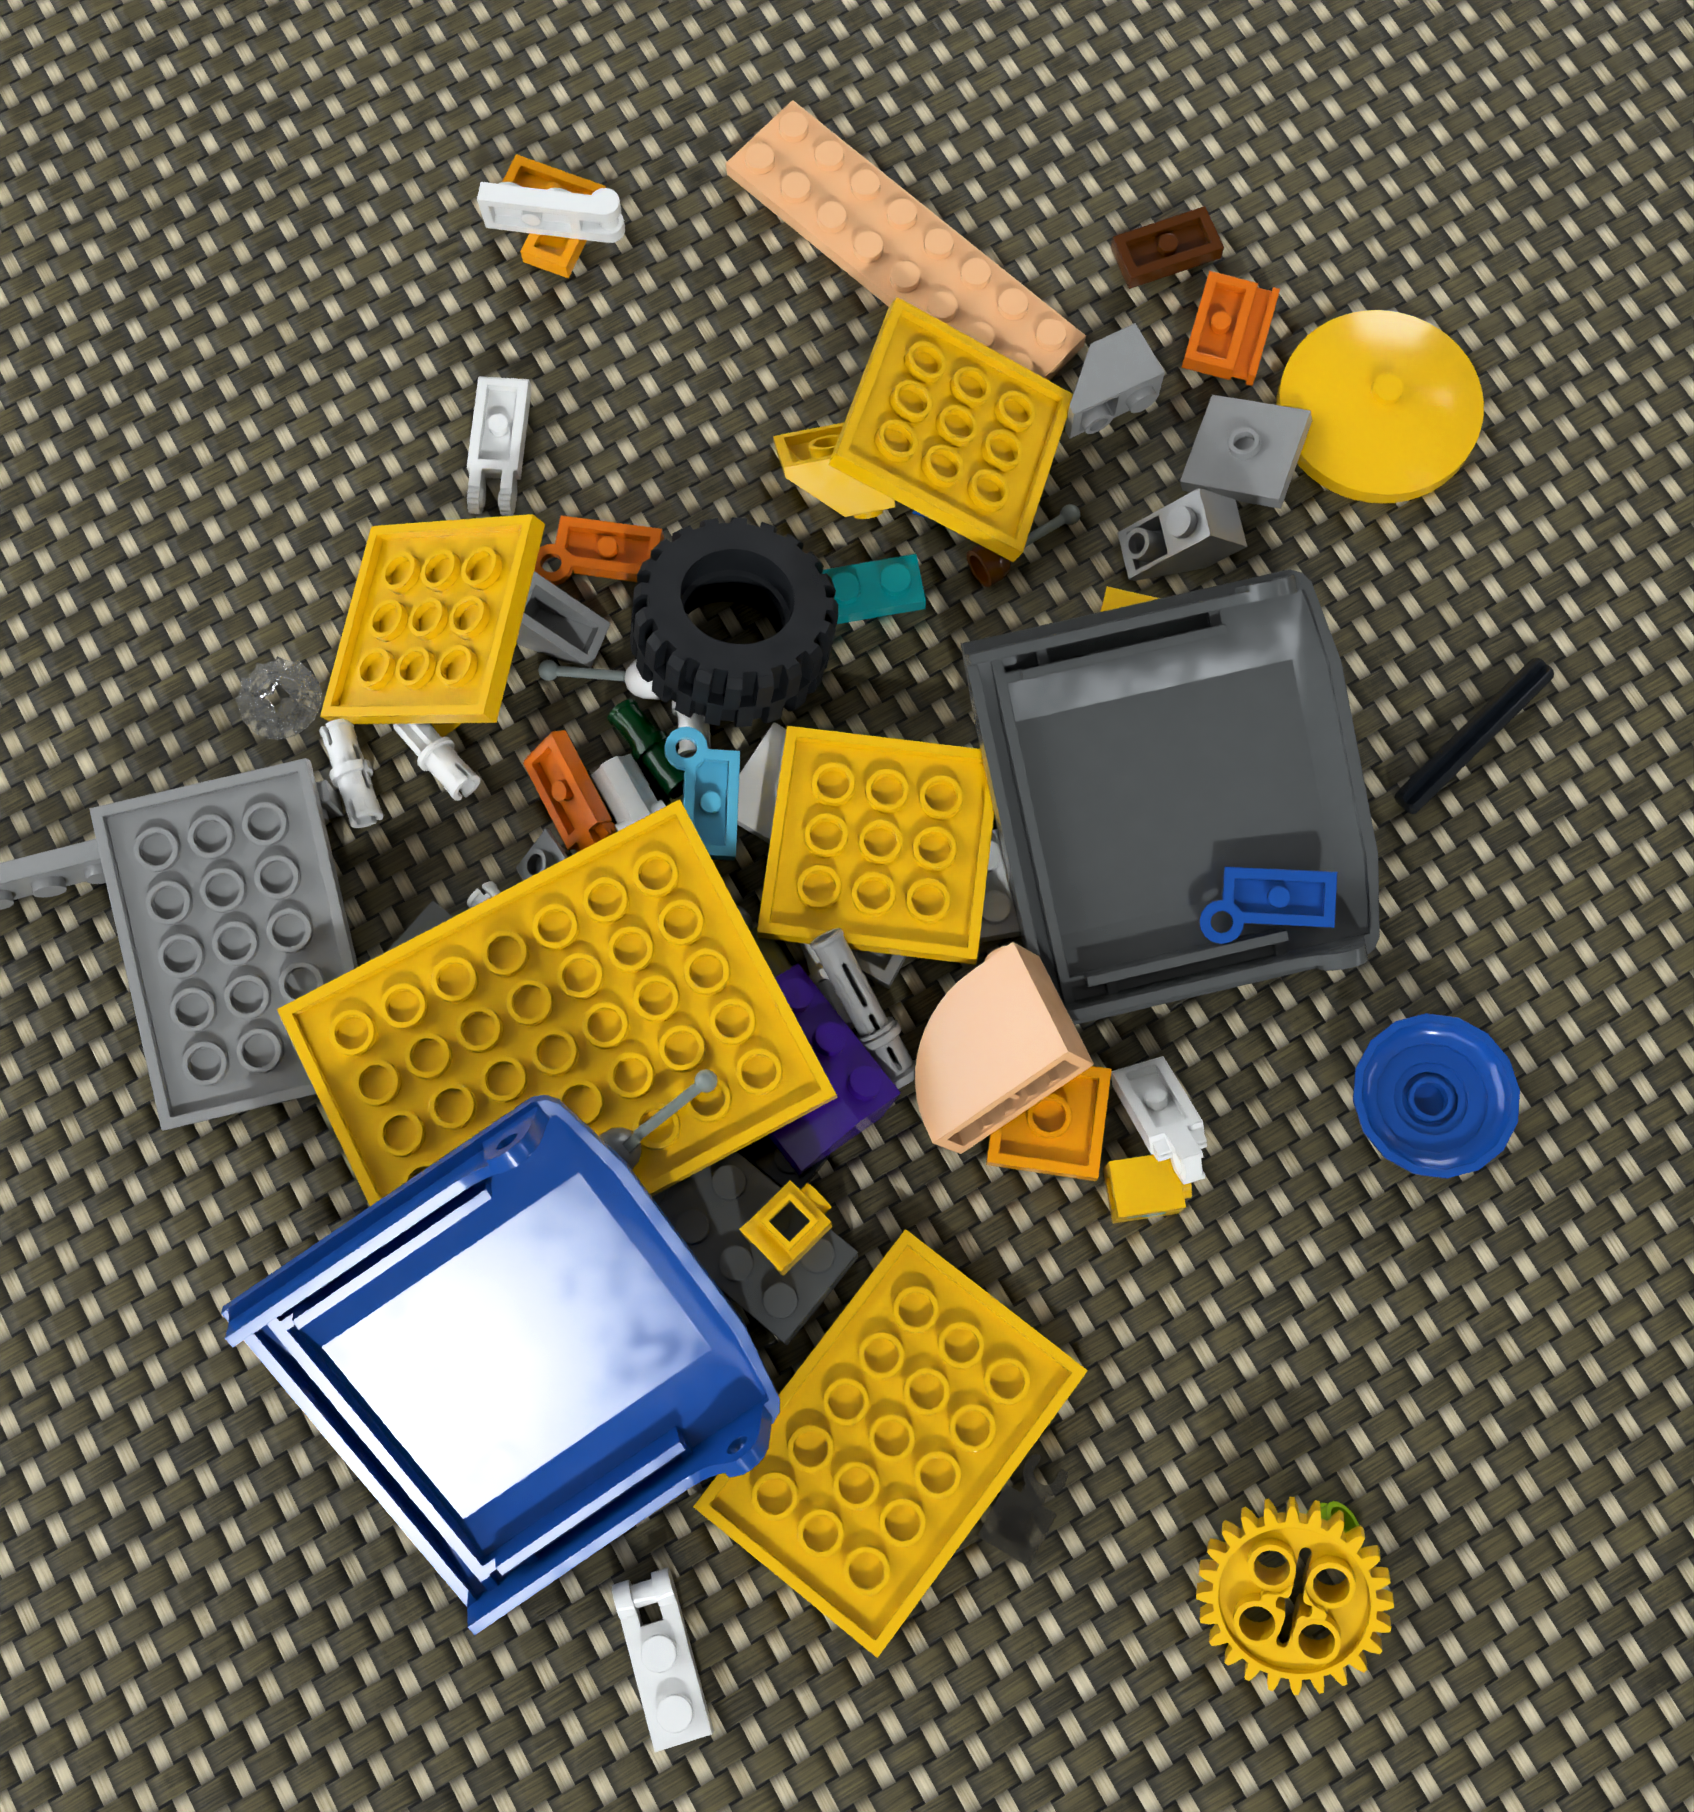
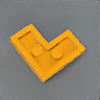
[502,154,606,279]

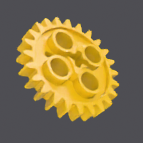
[1196,1497,1394,1695]

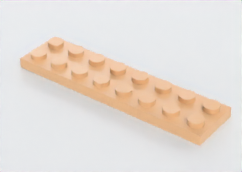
[726,100,1086,381]

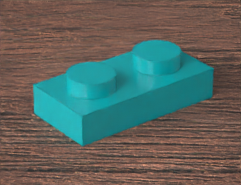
[822,554,926,624]

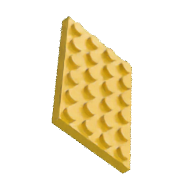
[693,1229,1088,1658]

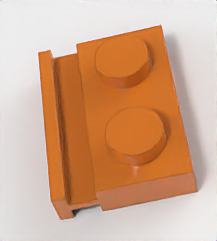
[1181,271,1280,386]

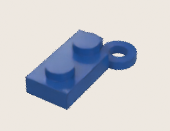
[1199,867,1337,944]

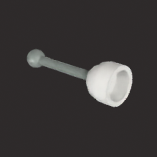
[538,659,660,700]

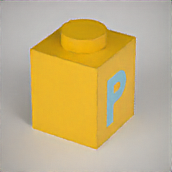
[1103,1154,1192,1224]

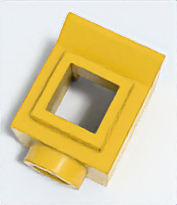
[739,1180,832,1276]

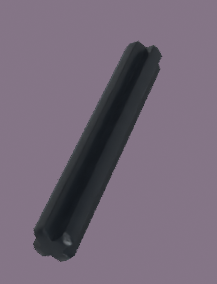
[1394,658,1554,814]

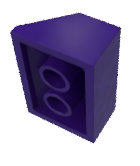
[768,964,901,1175]

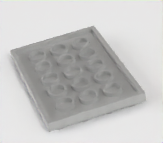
[89,758,358,1131]

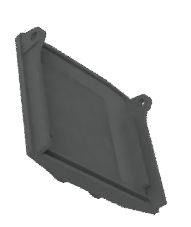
[961,569,1380,1025]

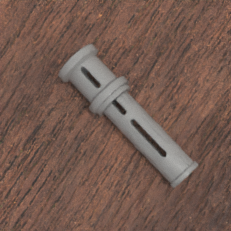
[809,928,916,1089]

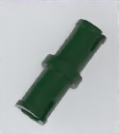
[607,699,685,799]

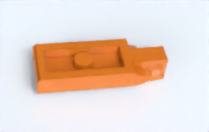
[523,730,616,852]

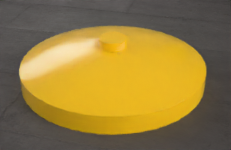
[1276,310,1484,504]

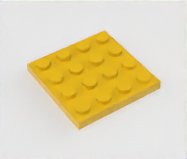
[828,297,1073,562]
[320,514,545,724]
[757,726,994,965]

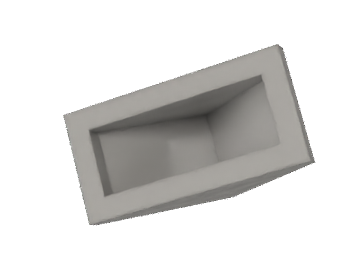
[517,571,611,668]

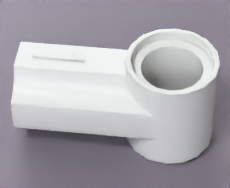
[591,754,666,832]

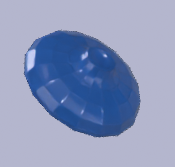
[1353,1013,1520,1179]

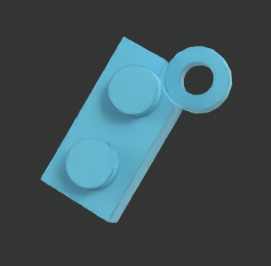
[664,726,740,861]

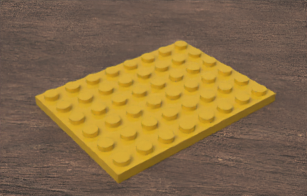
[277,799,838,1206]

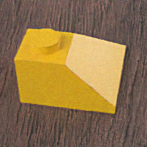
[773,422,895,519]

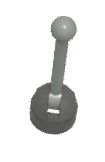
[599,1069,718,1169]

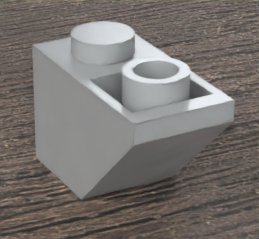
[1065,323,1165,439]
[1117,488,1247,581]

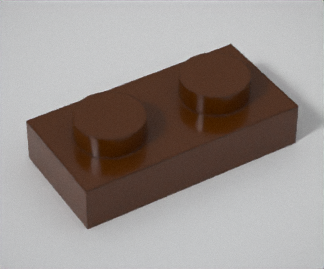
[1110,206,1224,289]

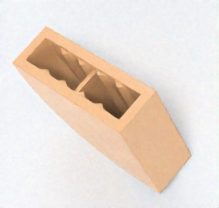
[915,942,1094,1154]

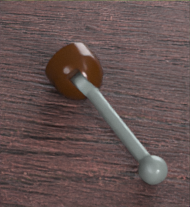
[967,504,1080,587]

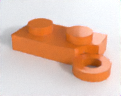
[534,515,664,586]

